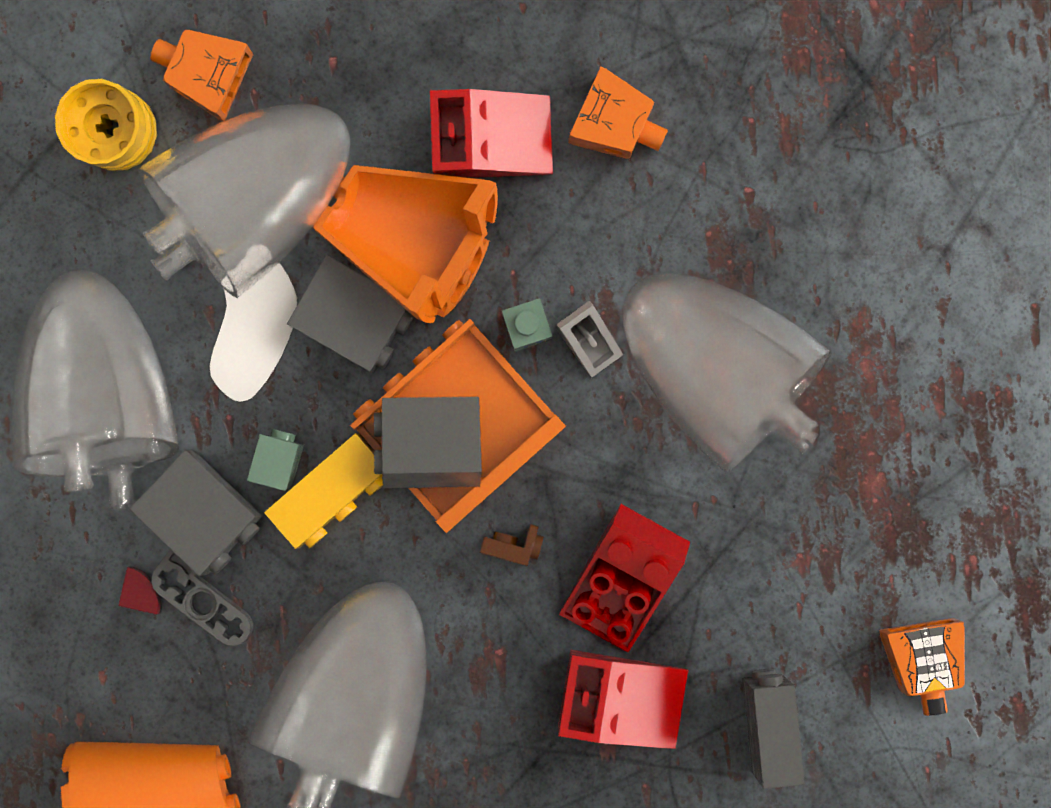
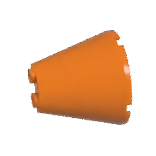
[313,165,498,323]
[61,742,241,808]

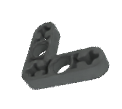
[151,549,253,646]

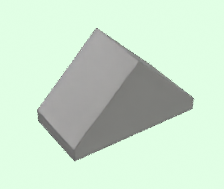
[556,301,623,378]

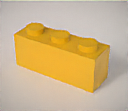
[264,433,383,549]

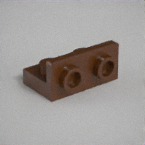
[480,524,544,566]

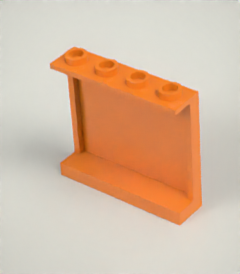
[350,319,566,533]

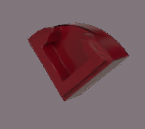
[118,566,161,615]

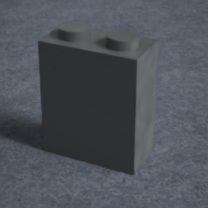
[287,255,414,374]
[374,397,482,488]
[130,450,263,576]
[742,669,805,789]

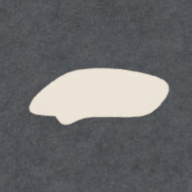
[210,248,297,402]

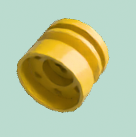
[55,79,157,171]

